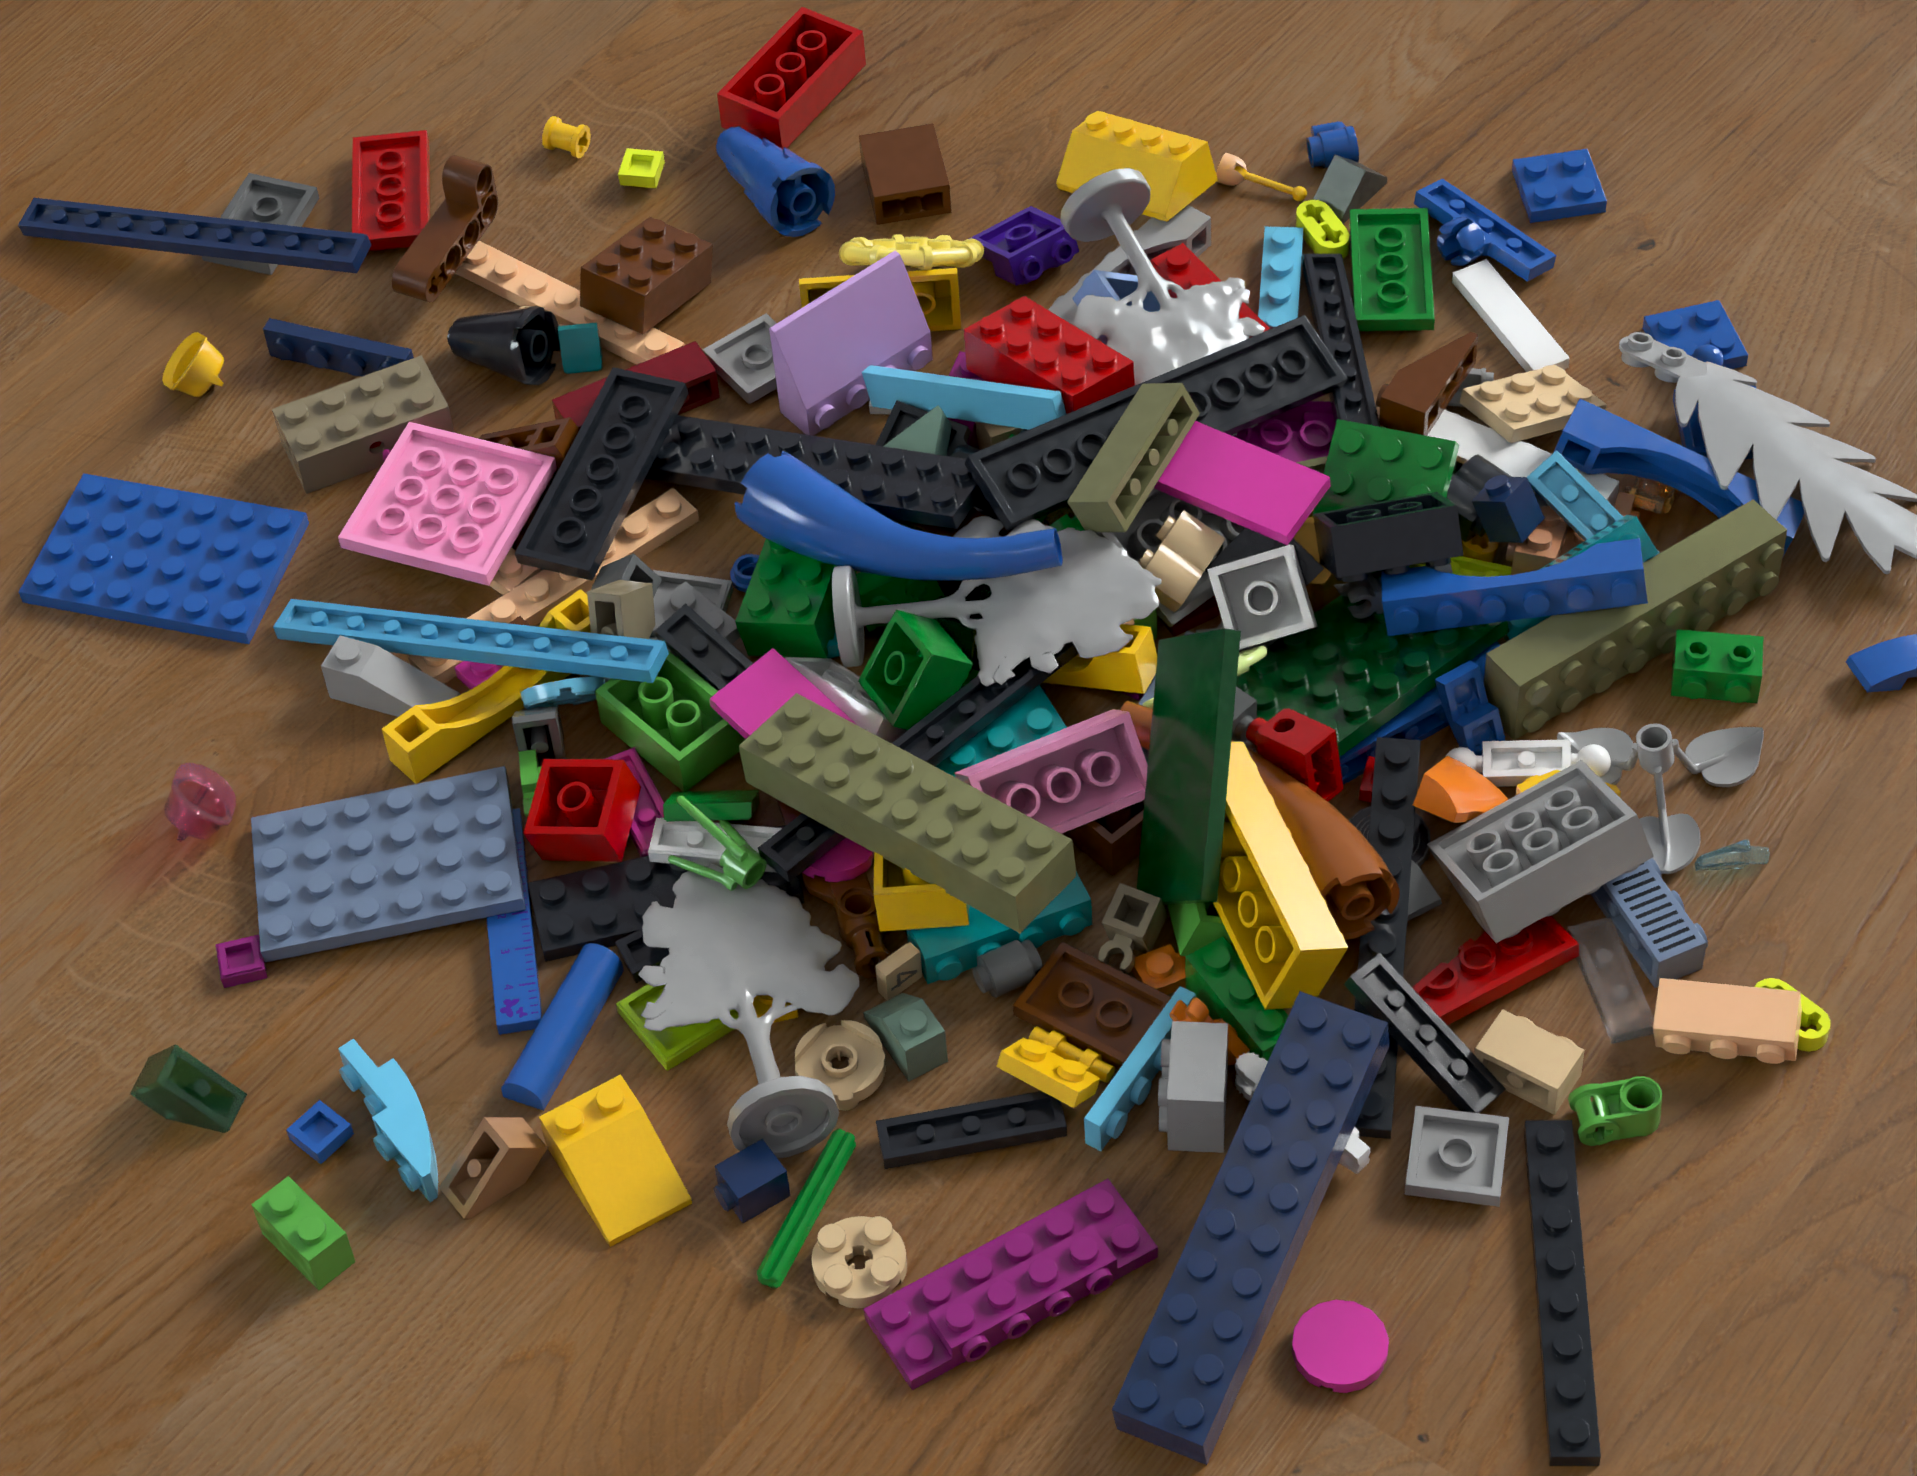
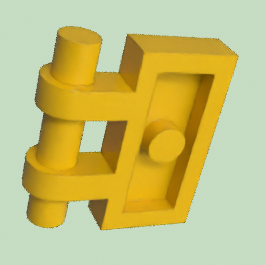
[996,1026,1115,1108]

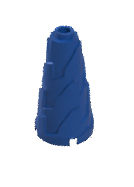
[716,126,835,237]

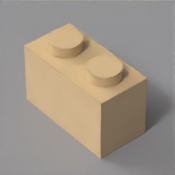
[1475,1009,1584,1115]

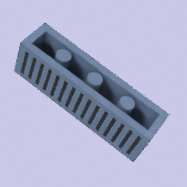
[1591,858,1708,988]

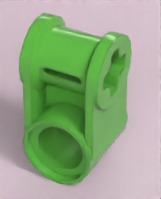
[1568,1076,1662,1146]

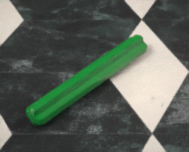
[757,1129,856,1289]

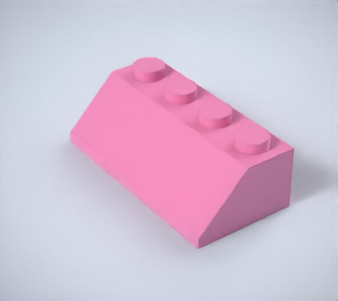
[954,709,1148,834]

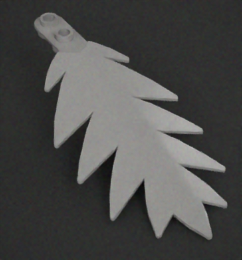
[1619,332,1917,574]

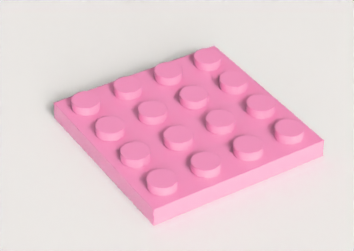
[338,422,557,586]

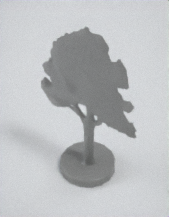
[1060,168,1265,436]
[832,516,1162,686]
[638,863,859,1158]

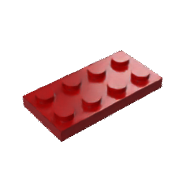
[352,130,430,251]

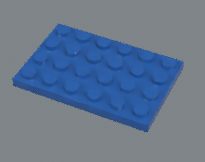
[19,473,309,644]

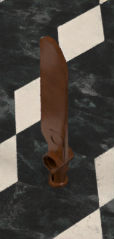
[776,799,892,979]

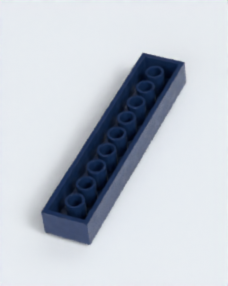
[1112,991,1389,1465]

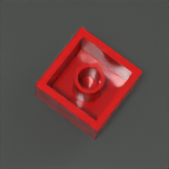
[523,759,641,862]

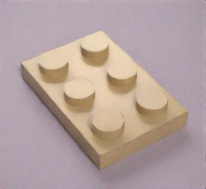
[1459,365,1607,443]

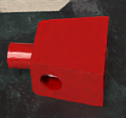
[1246,708,1344,802]

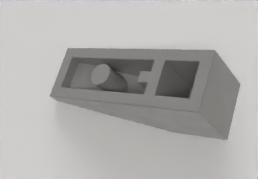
[321,636,460,717]

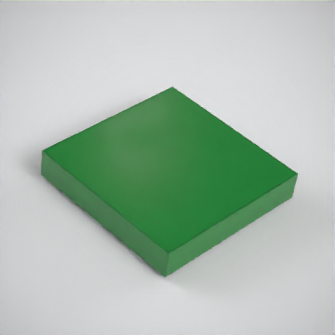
[663,789,760,822]

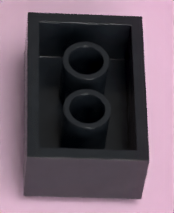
[1313,492,1463,582]

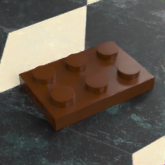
[1013,942,1171,1070]

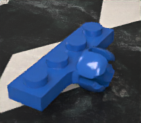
[1414,178,1556,282]

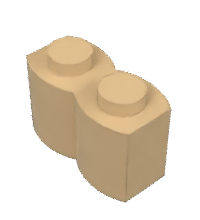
[1138,510,1225,613]

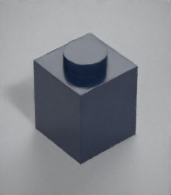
[1472,475,1545,543]
[713,1138,791,1223]

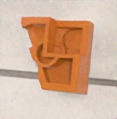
[1413,756,1509,823]

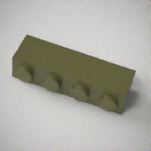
[1067,383,1200,532]

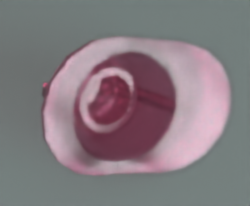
[164,762,236,842]

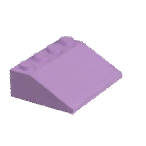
[769,250,933,436]

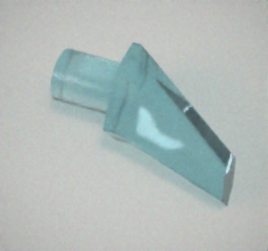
[1695,839,1770,871]

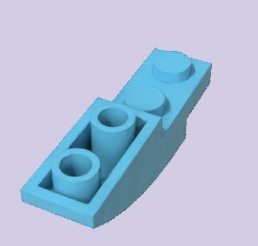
[338,1039,438,1202]

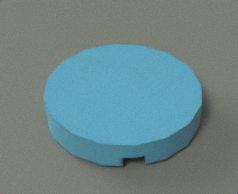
[520,676,605,710]

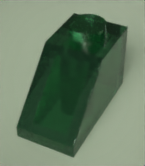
[130,1044,247,1133]

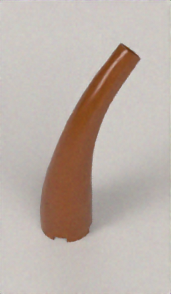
[1120,701,1400,940]

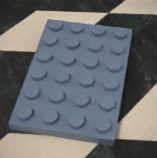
[251,766,526,962]

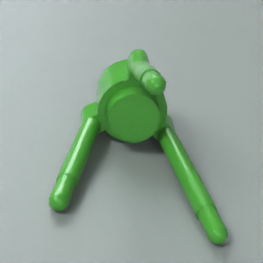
[668,796,767,891]

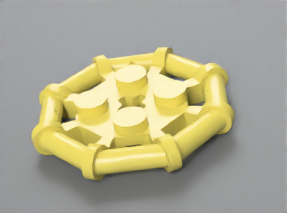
[839,234,984,270]

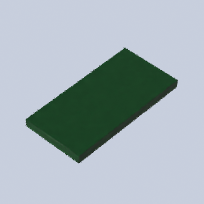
[1137,628,1241,905]

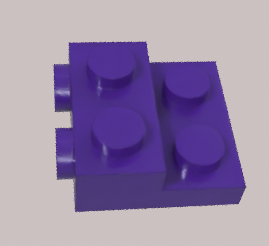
[969,206,1079,286]

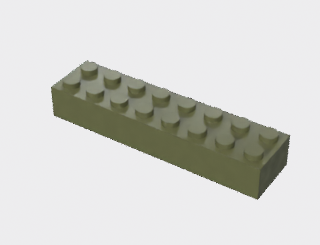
[1484,499,1787,740]
[739,693,1076,933]

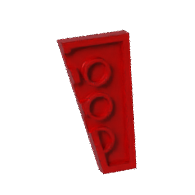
[1412,916,1579,1026]

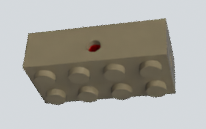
[272,355,455,494]

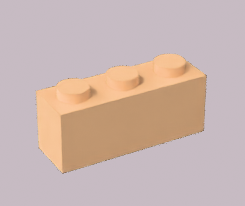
[1653,978,1802,1064]

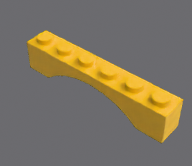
[382,589,591,784]

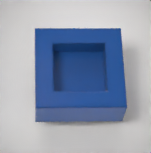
[286,1100,354,1164]

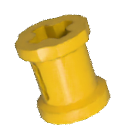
[542,116,591,158]

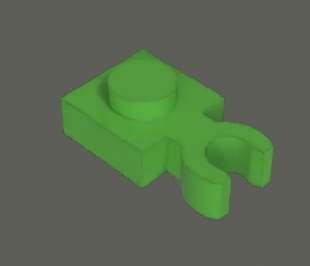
[519,749,542,818]

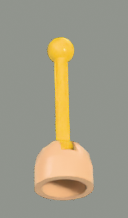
[1216,153,1307,201]

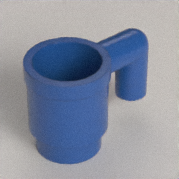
[1306,121,1359,168]

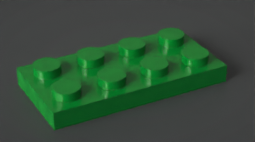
[1349,208,1435,331]

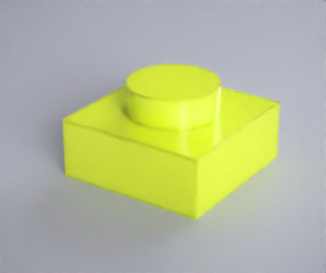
[618,148,665,188]

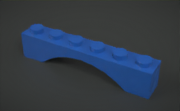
[1553,399,1805,558]
[1381,538,1648,636]

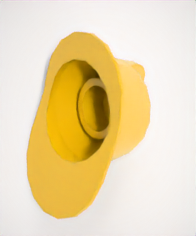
[162,332,224,397]

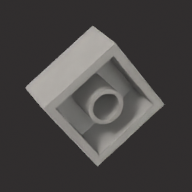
[1158,1021,1228,1153]

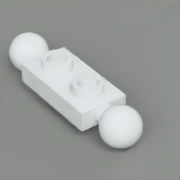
[1445,739,1611,787]

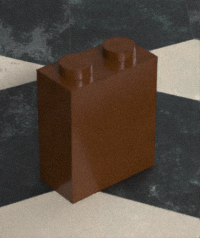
[859,123,952,225]

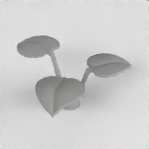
[1557,724,1764,874]

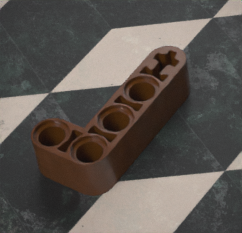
[392,155,498,303]

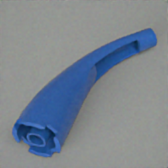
[735,451,1063,581]

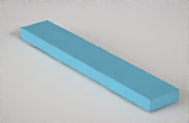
[862,365,1066,430]

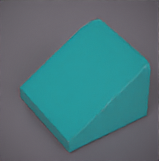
[558,323,603,374]

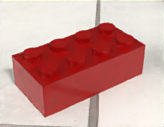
[717,7,866,149]
[964,296,1135,414]

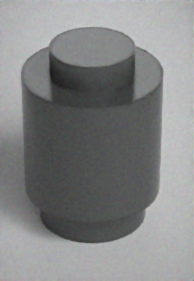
[973,939,1043,998]

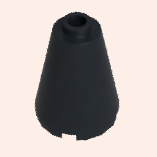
[447,306,560,386]

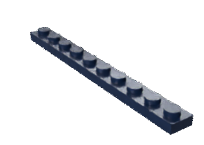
[18,198,372,273]

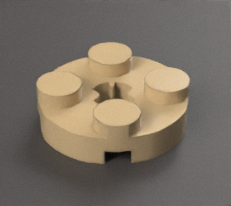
[795,1020,886,1110]
[812,1216,907,1308]

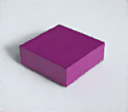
[215,935,268,988]

